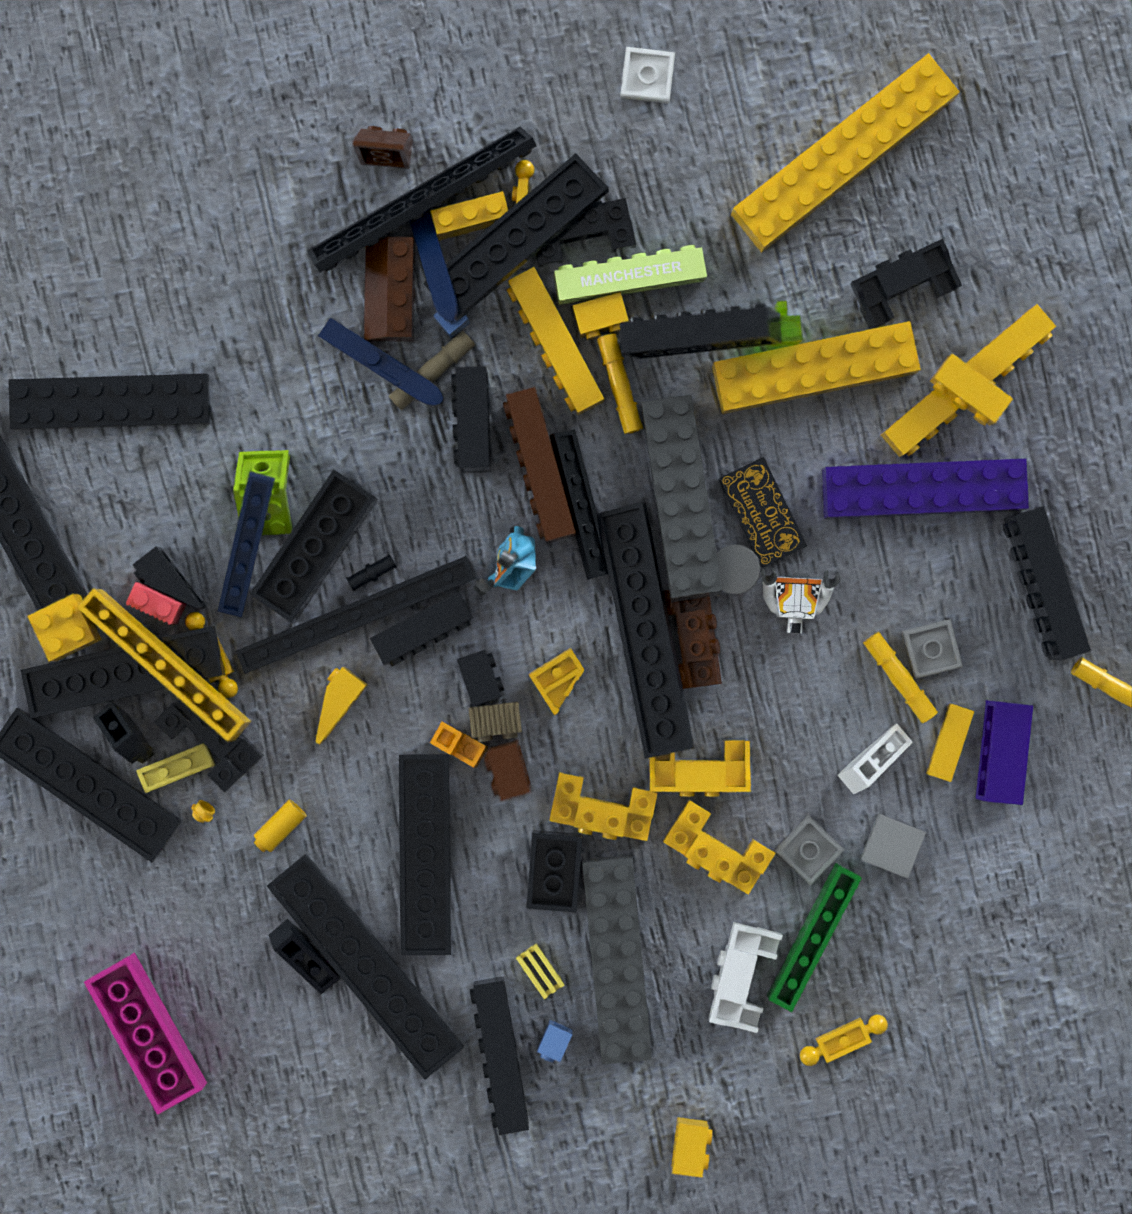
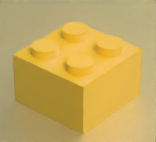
[27,594,102,662]

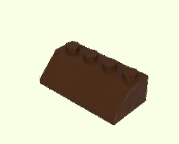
[364,237,415,342]

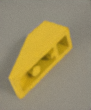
[315,667,368,745]

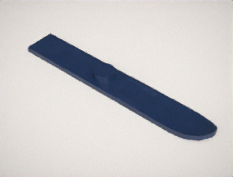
[409,209,457,323]
[318,318,444,406]

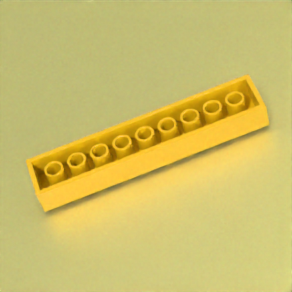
[731,53,960,253]

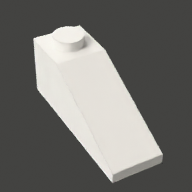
[838,723,913,794]

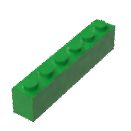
[767,863,862,1012]

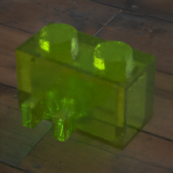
[767,301,803,350]

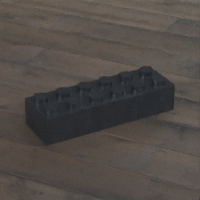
[620,303,782,359]
[249,469,378,623]
[1003,506,1091,660]

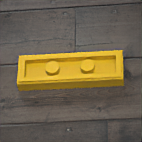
[926,703,974,782]

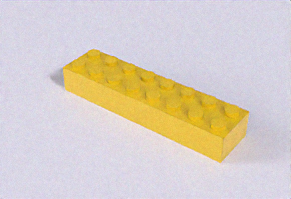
[712,321,921,414]

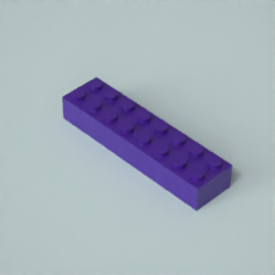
[822,458,1029,519]

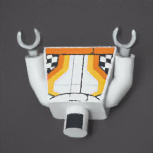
[760,568,839,633]

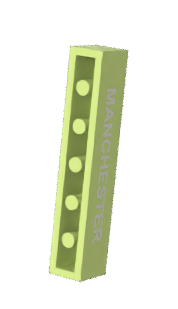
[553,245,707,305]

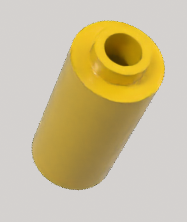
[254,799,307,852]

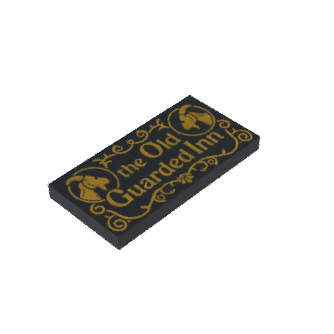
[719,457,807,568]

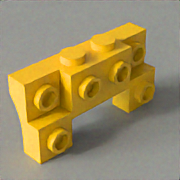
[649,740,751,797]
[549,772,658,841]
[663,800,776,895]

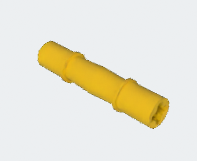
[597,333,643,435]
[863,631,938,724]
[1071,657,1132,708]

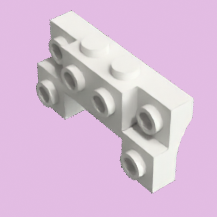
[708,922,783,1033]

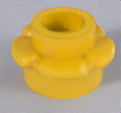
[191,800,215,823]

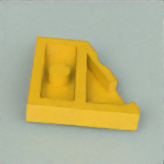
[529,648,584,715]

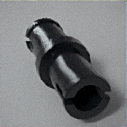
[346,554,397,592]

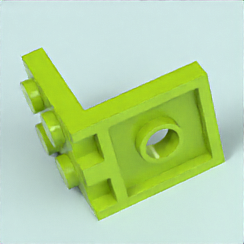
[233,450,292,535]

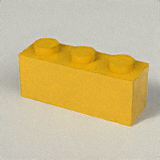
[431,191,508,241]
[930,353,1013,426]

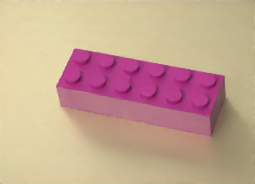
[84,952,207,1115]

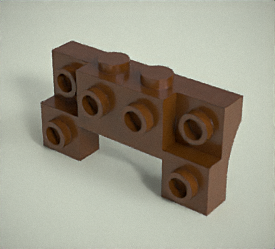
[663,590,722,689]

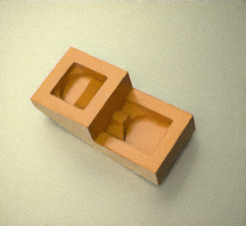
[430,721,488,768]

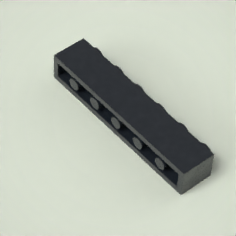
[470,976,529,1135]

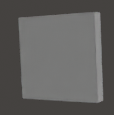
[901,619,963,679]
[860,813,926,879]
[774,815,845,886]

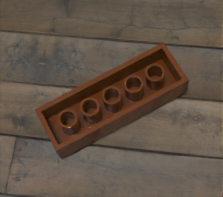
[503,387,575,544]

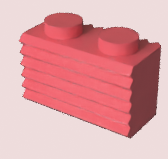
[126,582,186,625]

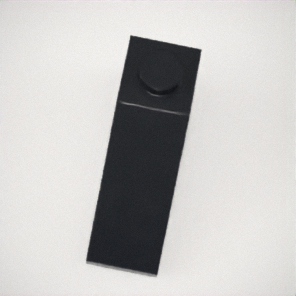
[132,546,206,609]
[268,919,340,994]

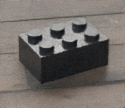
[526,830,582,913]

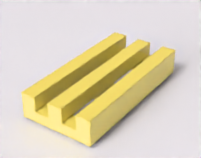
[516,943,565,999]

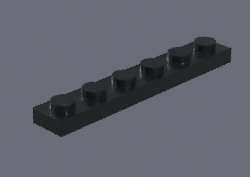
[549,429,609,580]

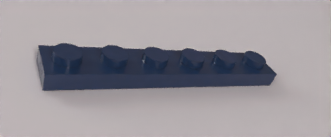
[217,472,275,617]

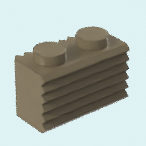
[468,701,522,742]

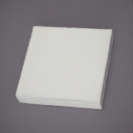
[620,47,675,104]

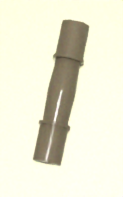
[388,330,475,411]

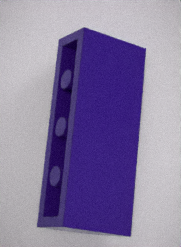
[976,700,1033,805]

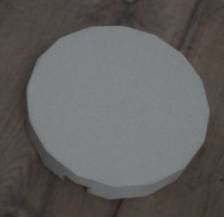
[717,544,761,594]

